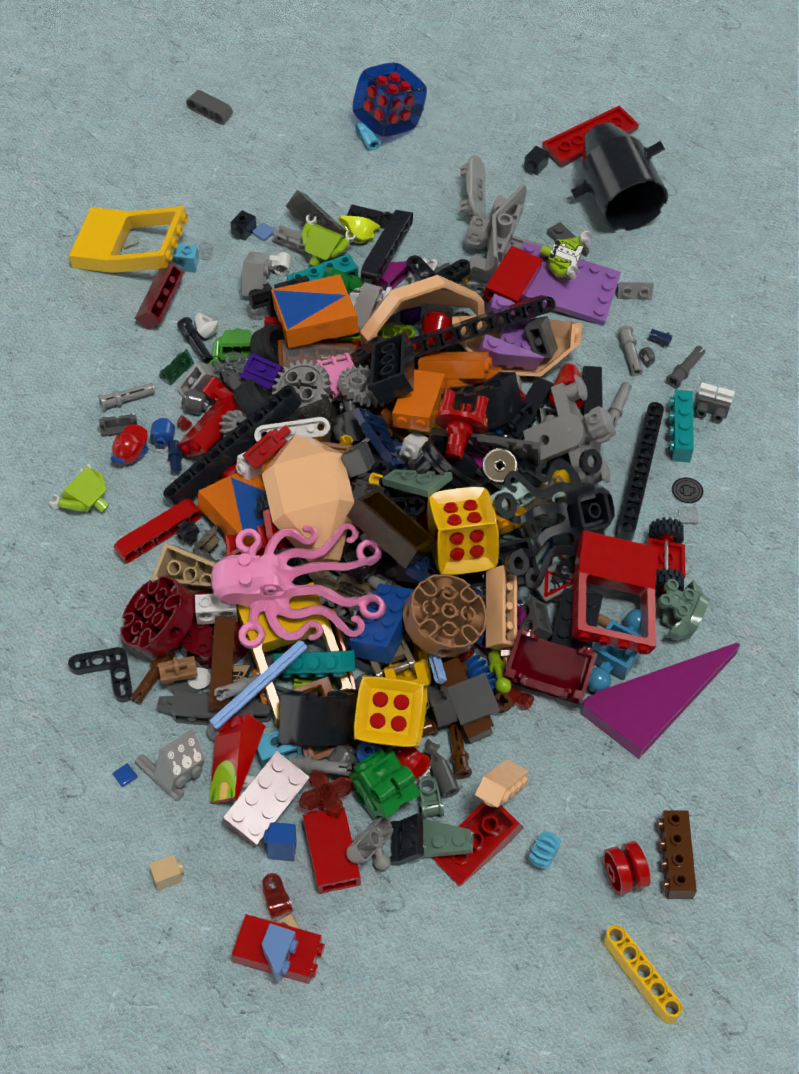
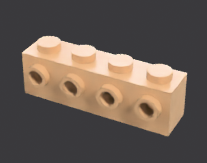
[486,565,517,651]
[475,759,529,807]

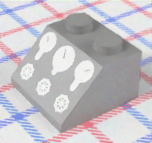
[154,730,205,792]

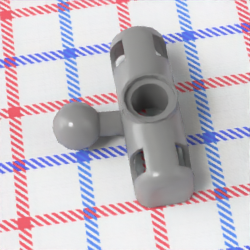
[346,817,393,871]

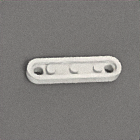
[254,417,331,442]

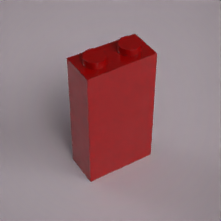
[483,245,543,303]
[177,394,243,458]
[302,806,361,894]
[231,914,325,984]

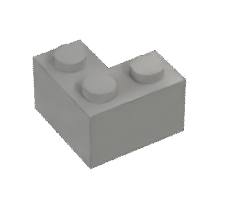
[242,252,272,296]

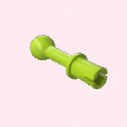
[488,650,511,693]

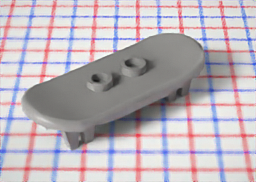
[460,155,486,223]

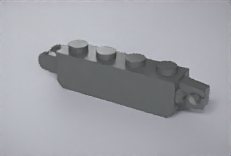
[157,690,272,726]

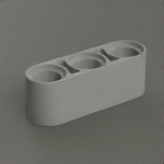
[354,282,383,333]

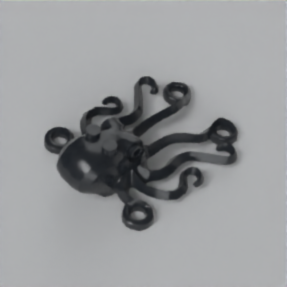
[492,449,615,589]

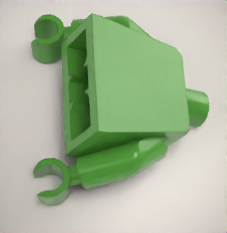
[209,328,252,367]

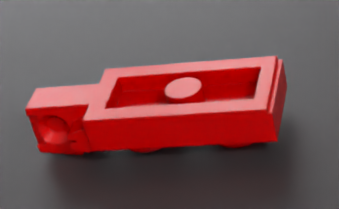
[242,425,292,470]

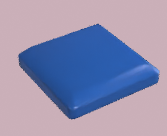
[112,763,138,787]

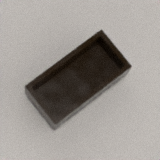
[347,488,436,568]

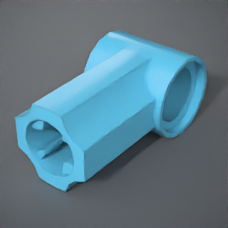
[355,120,381,151]

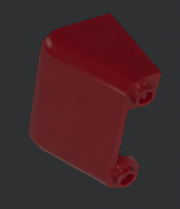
[504,628,598,705]

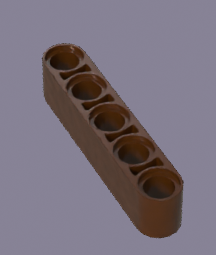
[209,616,236,711]

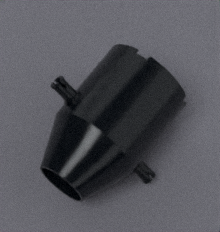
[571,123,668,231]

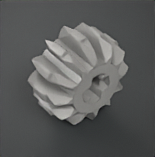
[219,410,247,438]

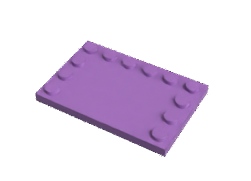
[521,241,621,326]

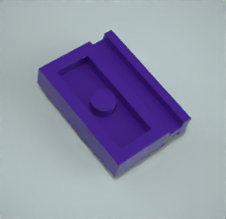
[240,353,284,392]

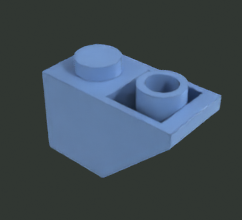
[262,923,298,981]

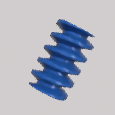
[465,655,498,696]

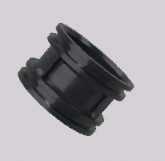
[404,434,487,502]

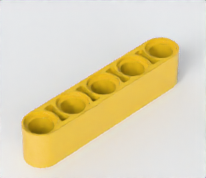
[604,925,683,1024]

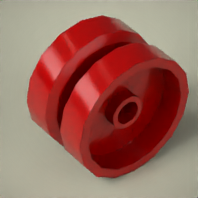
[603,840,651,895]

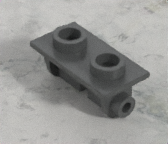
[99,413,138,435]

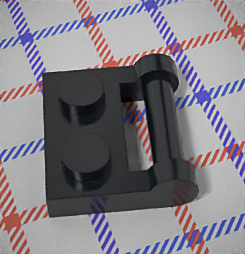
[390,813,424,866]

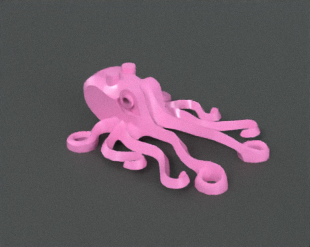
[211,523,386,649]

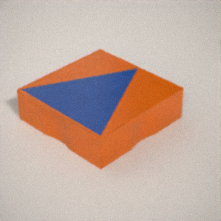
[271,274,359,348]
[198,472,266,545]

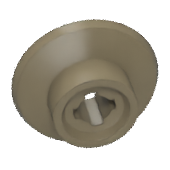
[483,448,517,482]
[193,525,220,552]

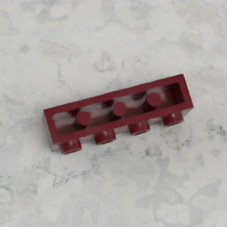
[134,262,185,330]

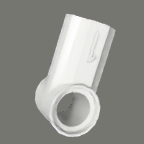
[270,252,292,275]

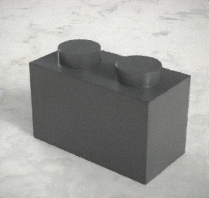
[525,316,558,358]
[341,441,375,478]

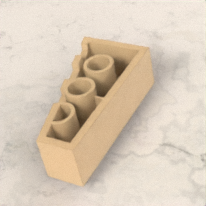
[151,543,217,588]

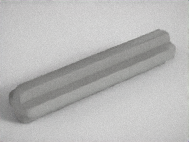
[135,754,184,801]

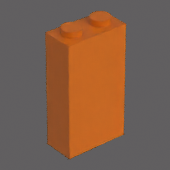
[418,352,492,379]
[392,370,445,432]

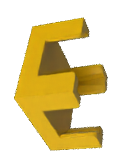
[384,650,433,685]

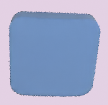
[253,223,274,241]

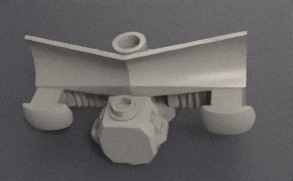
[465,184,543,282]
[523,375,616,487]

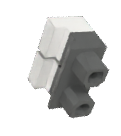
[695,382,735,423]

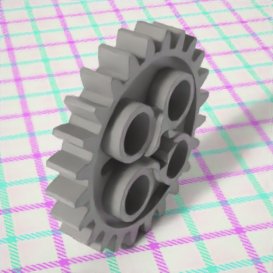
[272,359,332,417]
[338,365,394,408]

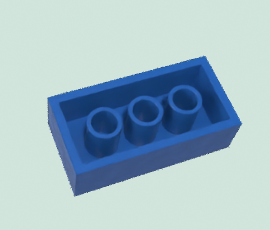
[349,583,414,664]

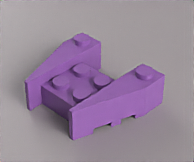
[476,294,544,370]

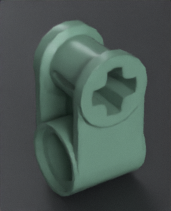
[418,776,444,819]

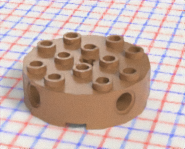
[402,574,487,658]

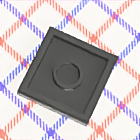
[447,673,500,726]

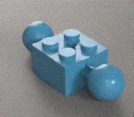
[588,609,642,693]

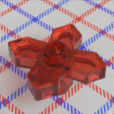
[299,769,353,818]

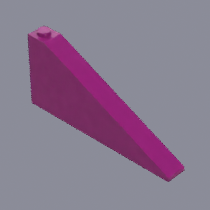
[582,642,740,759]

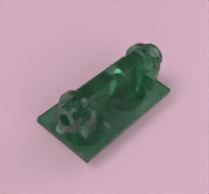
[159,349,194,385]

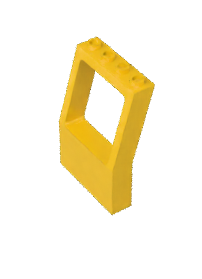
[69,206,188,273]
[237,583,352,728]

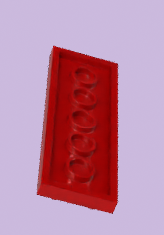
[542,105,639,166]

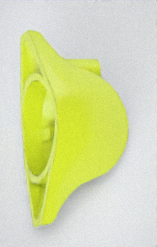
[338,215,380,244]

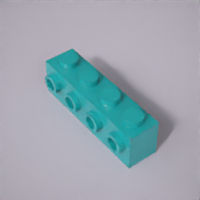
[287,254,358,281]
[669,390,694,463]
[273,650,355,678]

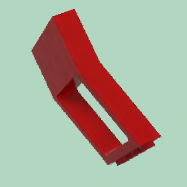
[572,530,659,655]

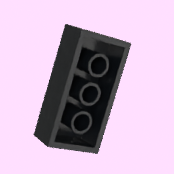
[369,331,415,404]
[458,537,539,590]
[551,587,603,650]

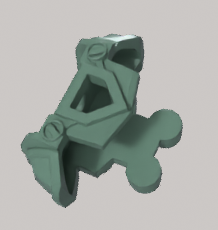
[657,579,710,641]

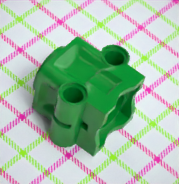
[348,750,421,819]

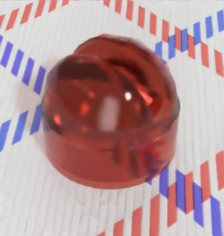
[177,415,193,431]
[516,692,534,710]

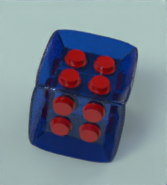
[352,62,427,137]

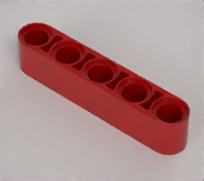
[114,498,203,563]

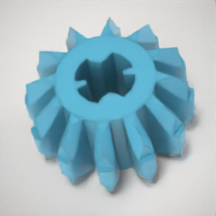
[529,831,561,869]

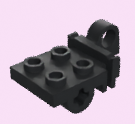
[248,275,309,318]

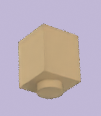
[149,854,184,891]

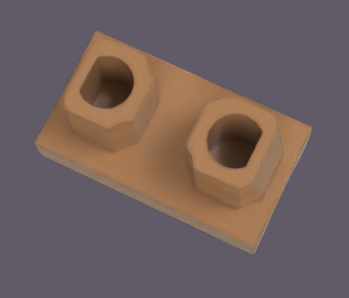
[158,656,198,685]

